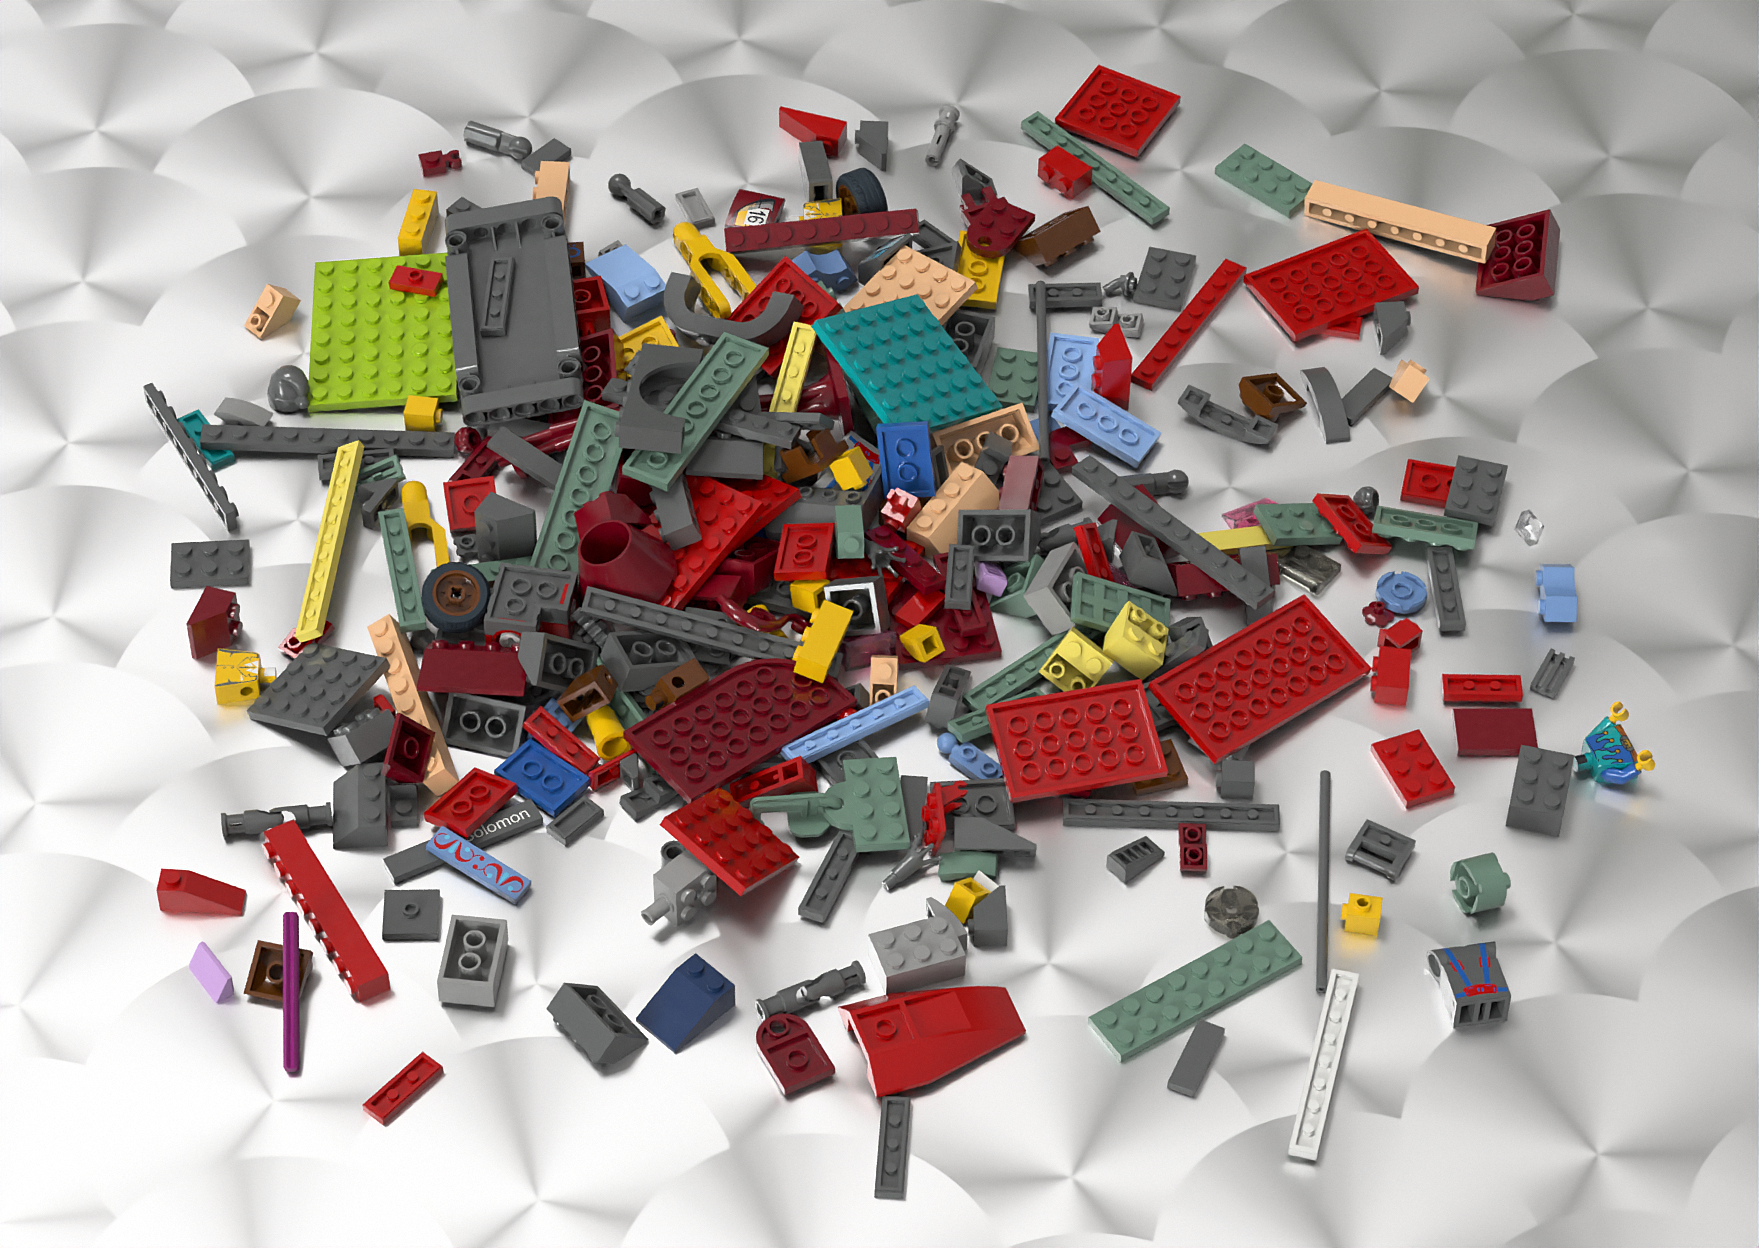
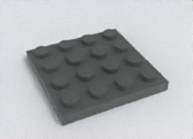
[247,643,390,736]

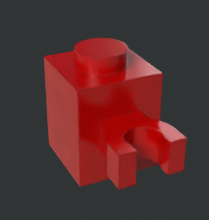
[881,488,922,534]

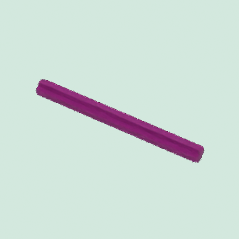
[283,911,300,1072]

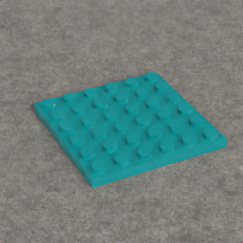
[811,294,1003,432]

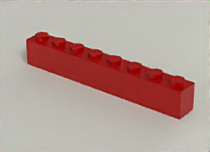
[262,819,391,1003]

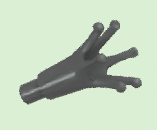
[864,538,906,579]
[882,833,943,890]

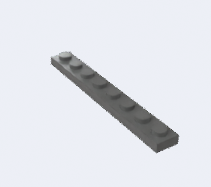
[602,378,801,449]
[143,383,239,532]

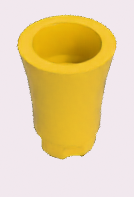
[586,705,632,761]

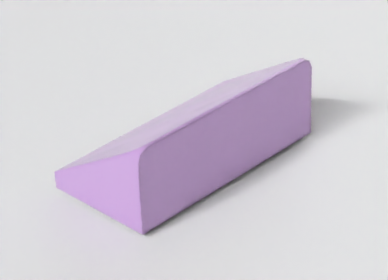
[189,941,234,1003]

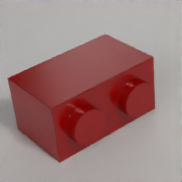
[1037,145,1093,199]
[1370,646,1411,706]

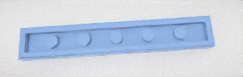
[781,685,929,764]

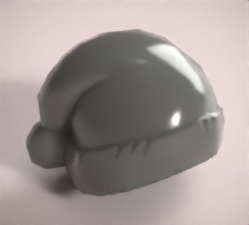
[267,365,310,412]

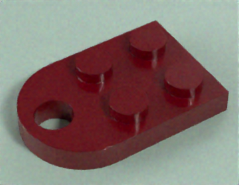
[966,197,1035,258]
[756,1014,835,1095]

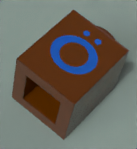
[568,242,586,280]

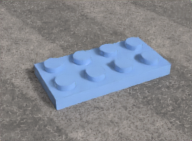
[1047,333,1099,411]
[1051,382,1161,468]

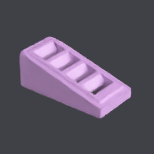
[974,561,1007,597]

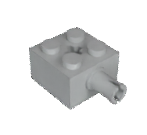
[641,849,717,927]

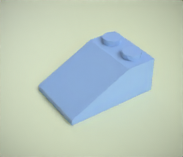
[585,244,666,322]

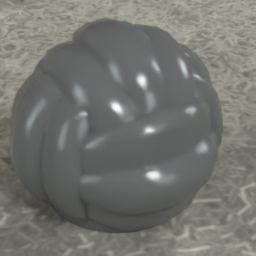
[1353,486,1379,514]

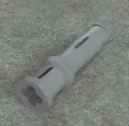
[925,105,960,166]

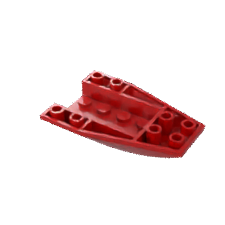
[838,986,1026,1098]

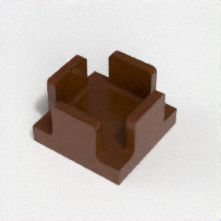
[779,428,849,484]

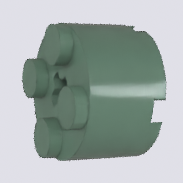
[1450,852,1511,914]

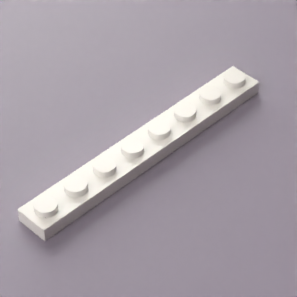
[1288,968,1359,1161]

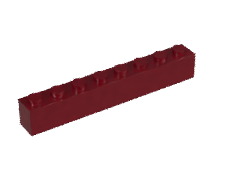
[724,208,921,254]

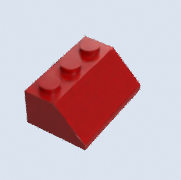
[1091,323,1133,411]

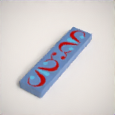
[426,826,531,905]

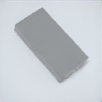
[675,188,715,229]

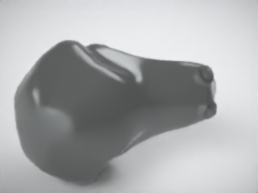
[409,628,435,654]

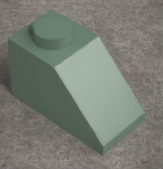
[835,505,864,559]

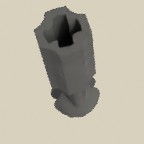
[463,121,532,160]
[608,173,666,224]
[1119,469,1189,496]

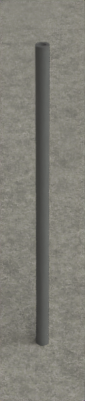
[1036,281,1050,464]
[1316,770,1331,993]

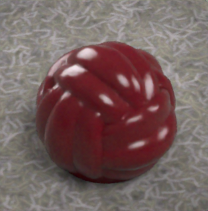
[454,426,481,453]

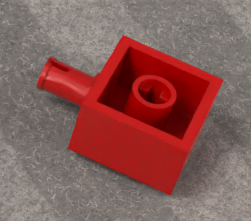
[573,276,611,337]

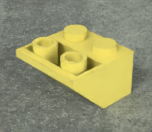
[1102,601,1169,680]
[1039,626,1114,692]

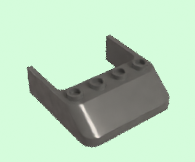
[764,464,884,547]

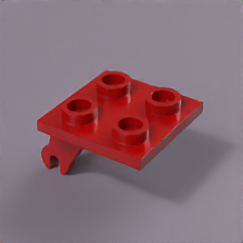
[921,780,968,856]

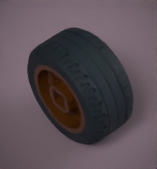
[836,168,888,216]
[421,562,491,634]

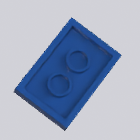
[876,421,936,499]
[494,738,591,817]

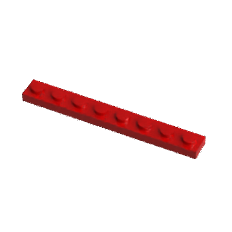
[1131,259,1247,391]

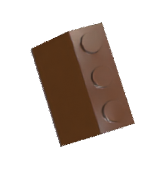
[1013,206,1101,267]

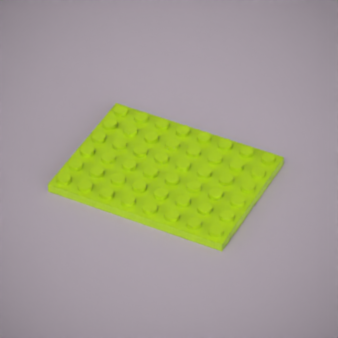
[308,252,458,412]

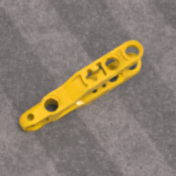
[673,222,757,319]
[401,480,450,567]

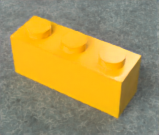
[398,189,439,256]
[792,600,854,683]

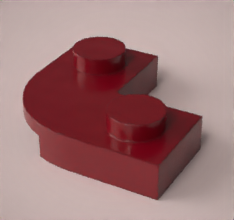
[1049,426,1091,474]

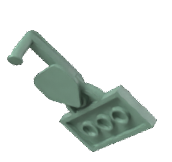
[749,757,910,852]

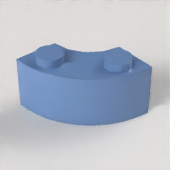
[791,249,858,291]
[1535,564,1578,622]

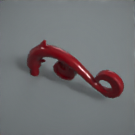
[717,594,813,635]

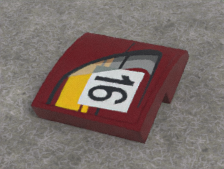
[724,189,786,228]

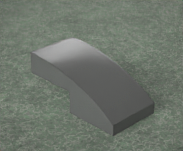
[619,774,678,820]

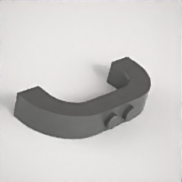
[664,272,804,348]

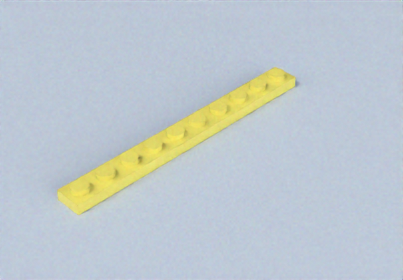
[295,440,365,643]

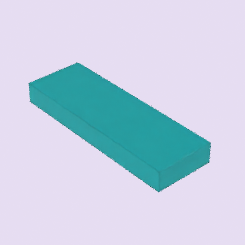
[177,409,235,471]

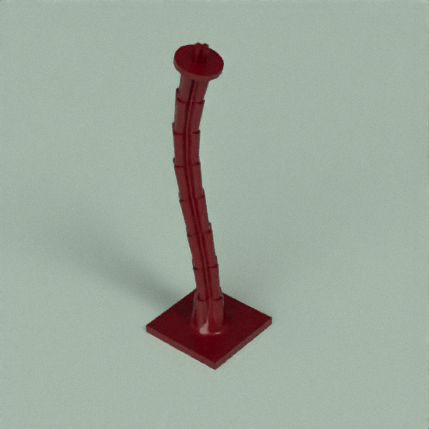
[496,343,854,479]

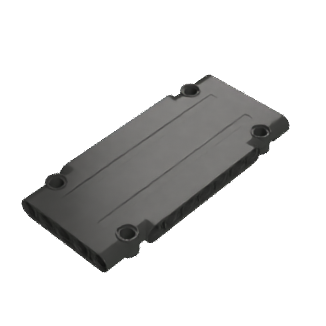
[445,197,584,427]

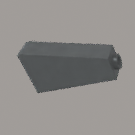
[799,141,833,202]

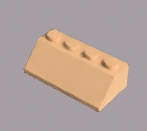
[930,403,1039,476]
[907,462,1000,560]

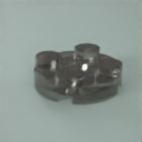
[1204,886,1259,939]

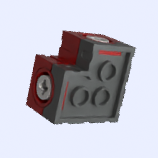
[484,562,580,647]

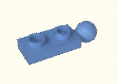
[937,733,1003,780]

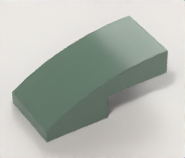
[938,851,998,882]

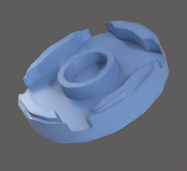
[1376,571,1428,614]

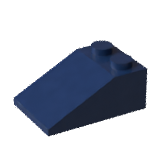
[636,953,735,1054]

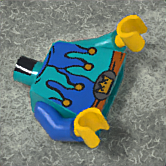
[1573,701,1655,785]

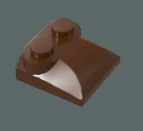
[1239,373,1307,422]
[243,940,313,1002]

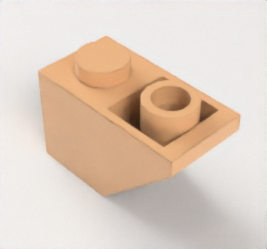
[244,284,301,339]
[1389,359,1430,403]
[869,655,898,706]

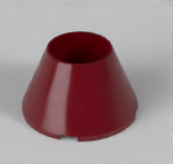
[578,520,677,623]

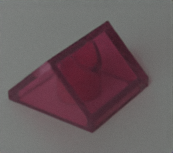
[838,629,896,672]

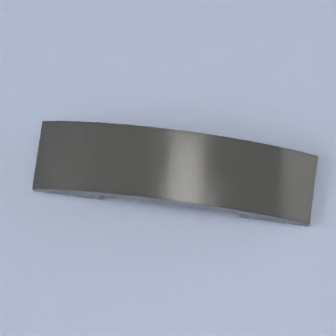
[1300,367,1350,444]
[1178,385,1278,444]

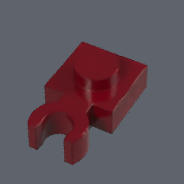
[418,150,462,177]

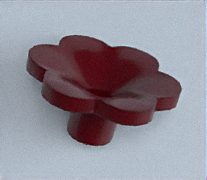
[1362,601,1394,628]

